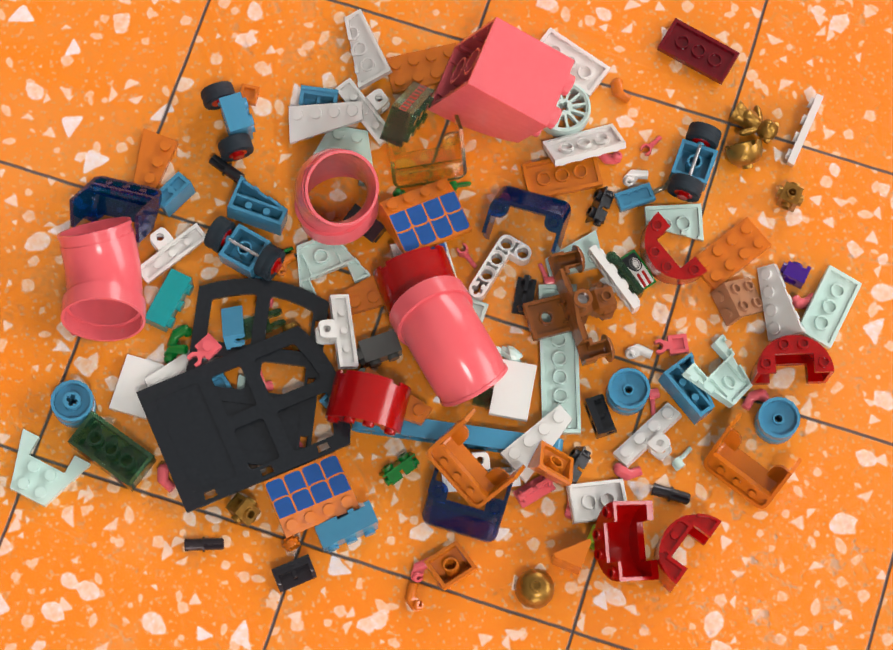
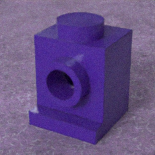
[780,261,811,289]

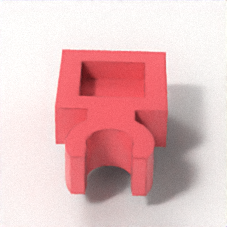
[187,333,222,368]
[654,333,689,356]

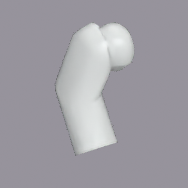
[623,169,648,187]
[625,344,653,359]

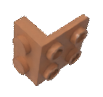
[711,277,763,326]

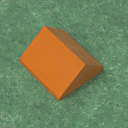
[528,440,574,486]
[551,539,591,575]
[424,540,478,591]

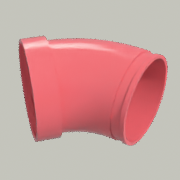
[295,148,379,245]
[57,217,146,342]
[389,275,508,407]

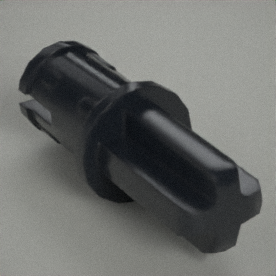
[209,155,245,183]
[651,483,691,505]
[184,537,224,552]

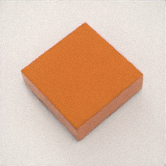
[240,83,260,106]

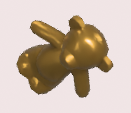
[728,101,779,144]

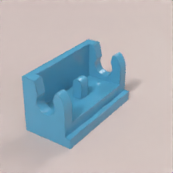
[299,85,339,106]
[152,171,196,217]
[221,305,245,350]

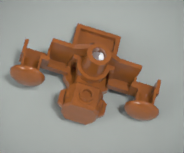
[522,245,617,366]

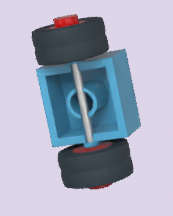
[201,81,256,162]
[667,122,722,202]
[204,216,285,281]

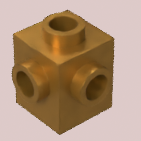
[776,182,805,212]
[225,492,261,527]

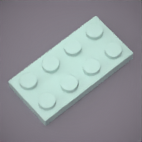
[800,265,862,349]

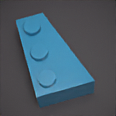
[227,176,288,236]
[658,352,715,425]
[314,500,378,553]

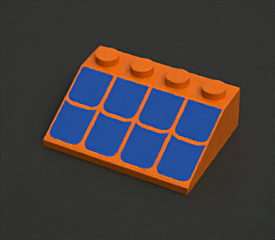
[378,178,472,253]
[263,452,359,538]

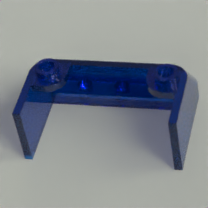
[69,176,162,243]
[482,186,571,254]
[422,467,513,543]

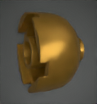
[725,139,763,169]
[515,569,555,609]

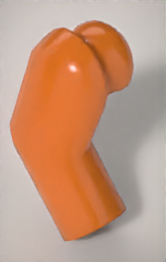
[611,78,632,104]
[276,252,296,277]
[405,582,424,611]

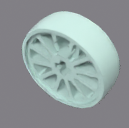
[543,83,591,137]

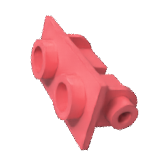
[513,475,556,508]

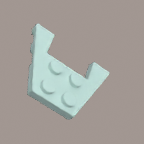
[313,127,373,187]
[296,239,370,295]
[681,334,753,408]
[10,429,91,507]

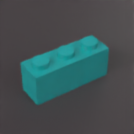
[146,268,194,333]

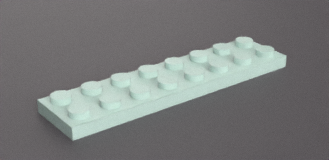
[538,284,581,435]

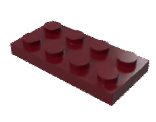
[657,18,740,85]

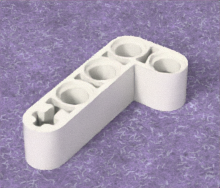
[468,235,531,301]

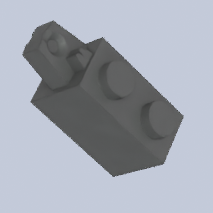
[357,330,402,368]

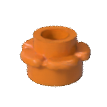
[282,535,301,552]

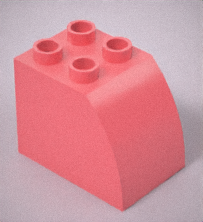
[427,17,575,143]

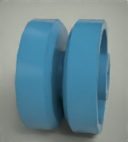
[605,368,650,416]
[50,380,97,428]
[754,397,801,445]

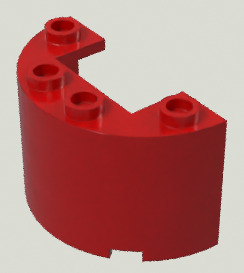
[640,212,707,285]
[373,245,455,316]
[750,335,835,385]
[325,370,411,436]
[592,500,659,582]
[654,513,722,593]

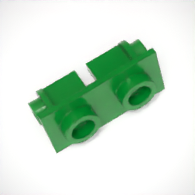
[379,451,420,486]

